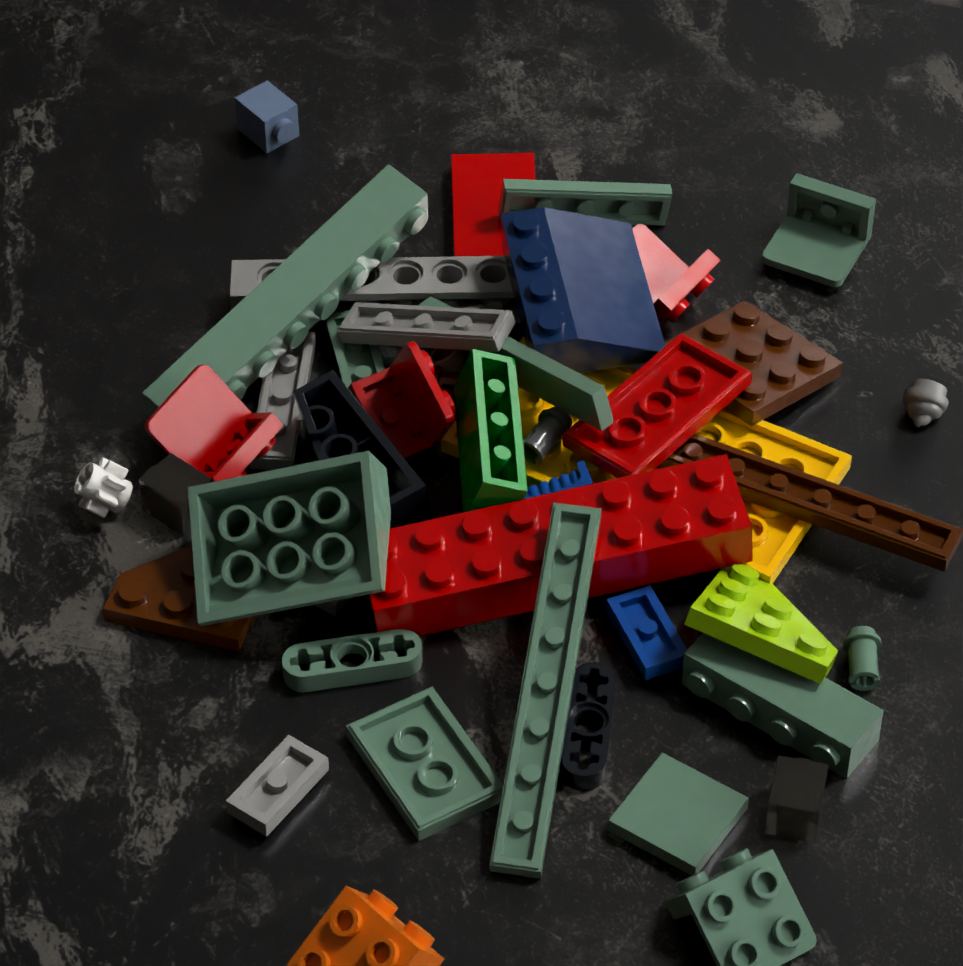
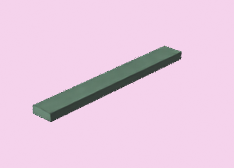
[489,502,602,879]

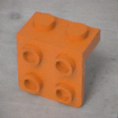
[287,886,444,966]

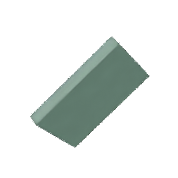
[346,687,503,841]

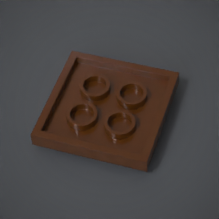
[664,301,843,426]

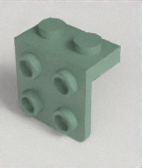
[762,173,876,287]
[665,848,817,966]

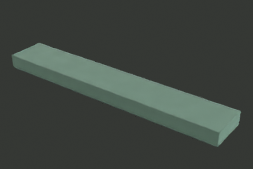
[419,296,614,431]

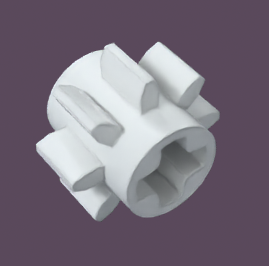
[74,457,133,518]

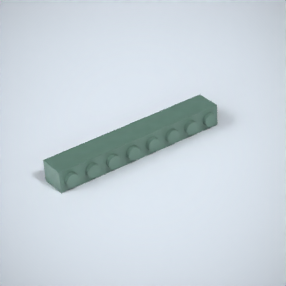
[142,164,429,417]

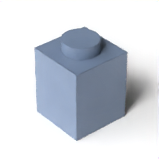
[235,80,299,153]

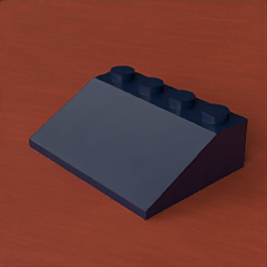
[501,207,665,373]

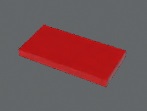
[451,153,536,256]
[562,333,752,478]

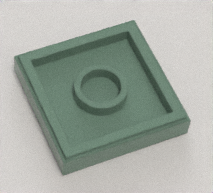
[608,752,749,876]

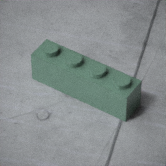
[682,633,884,779]

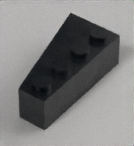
[294,370,433,529]

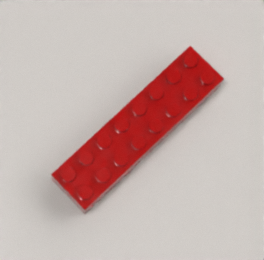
[368,454,753,636]

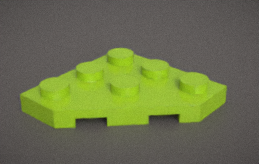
[684,564,838,684]

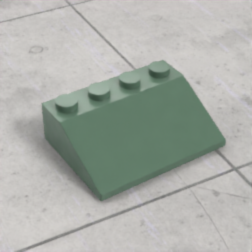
[188,451,391,626]

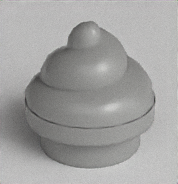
[903,378,949,427]

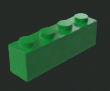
[454,349,528,512]

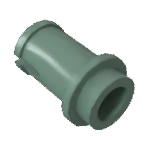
[843,626,882,691]

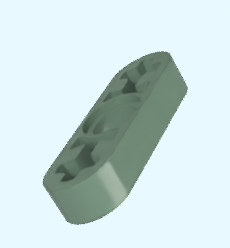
[282,629,423,692]

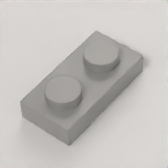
[226,735,329,837]

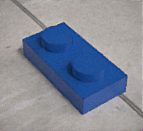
[606,585,688,681]

